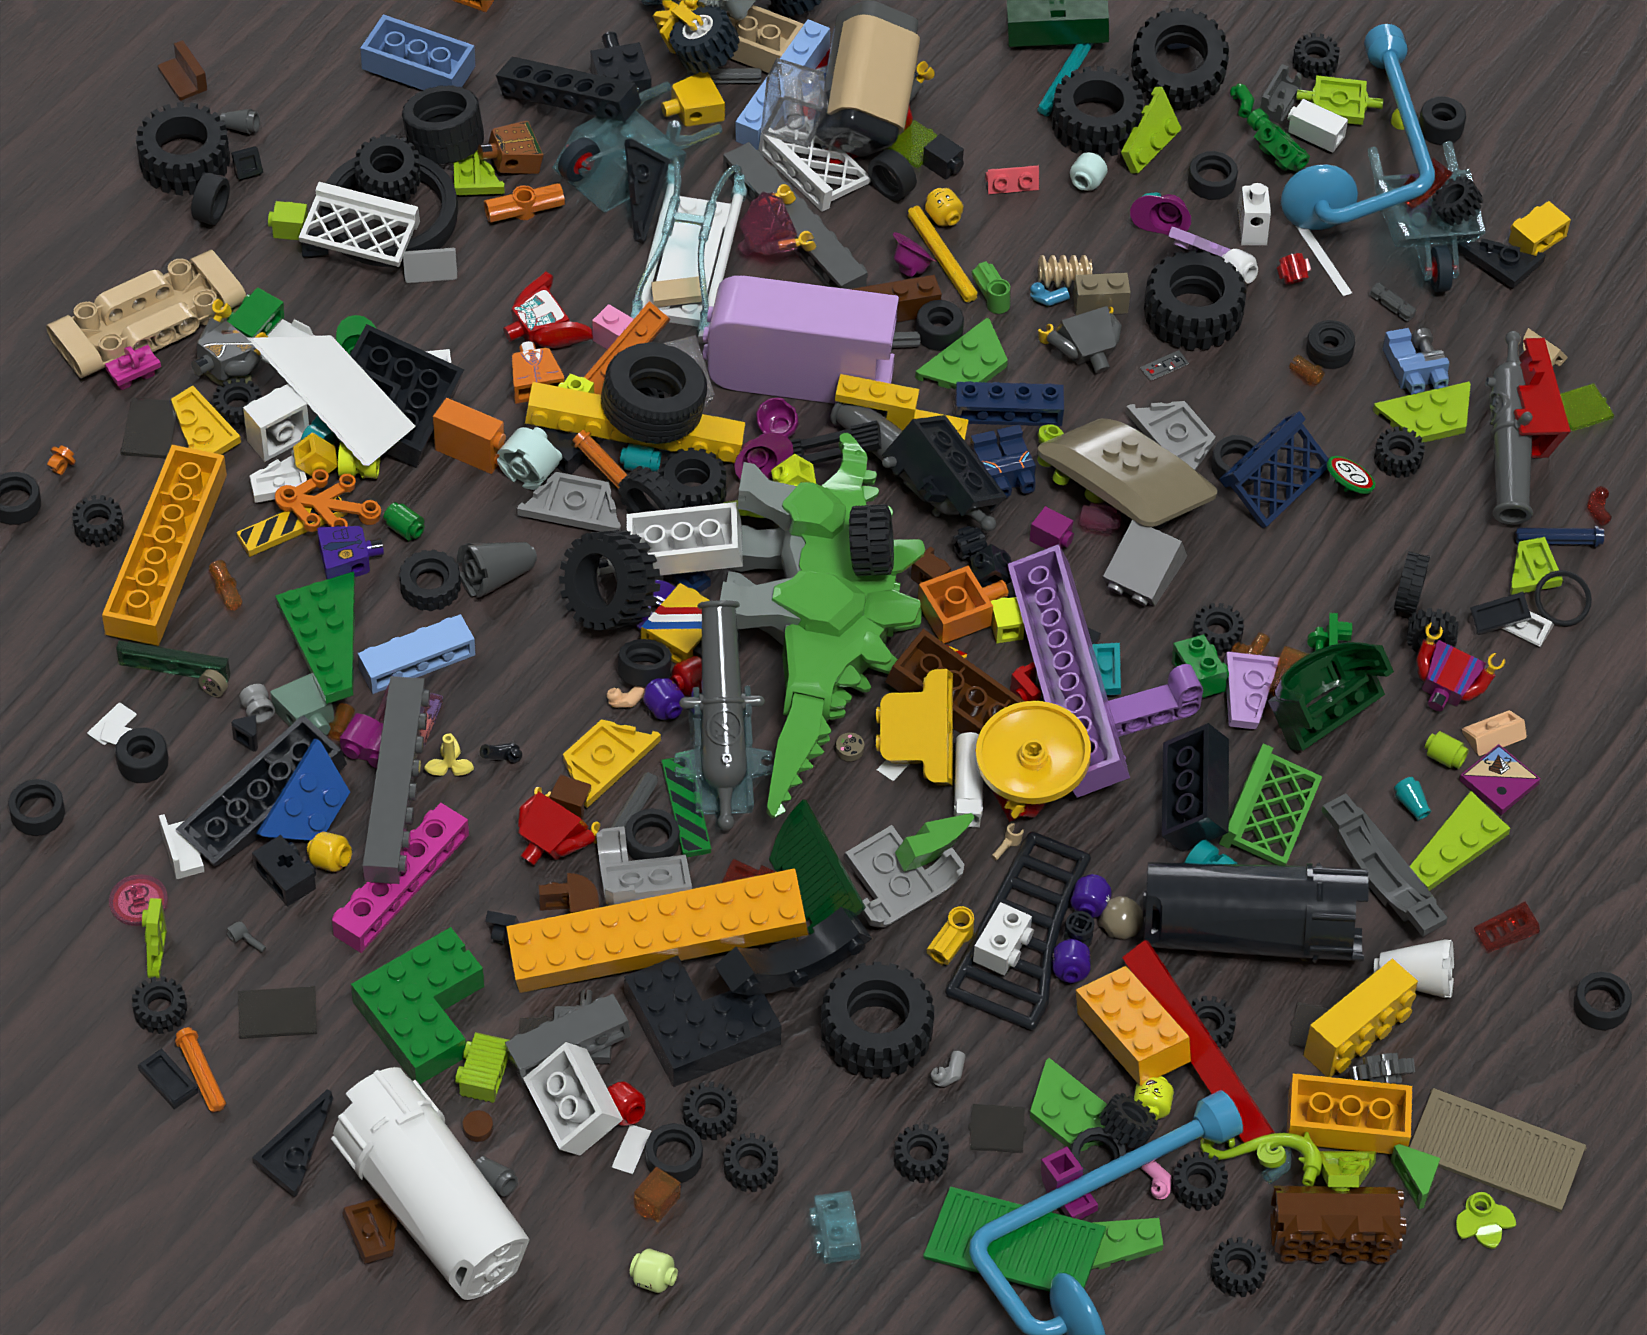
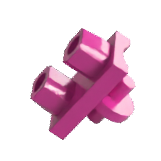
[105,345,161,390]

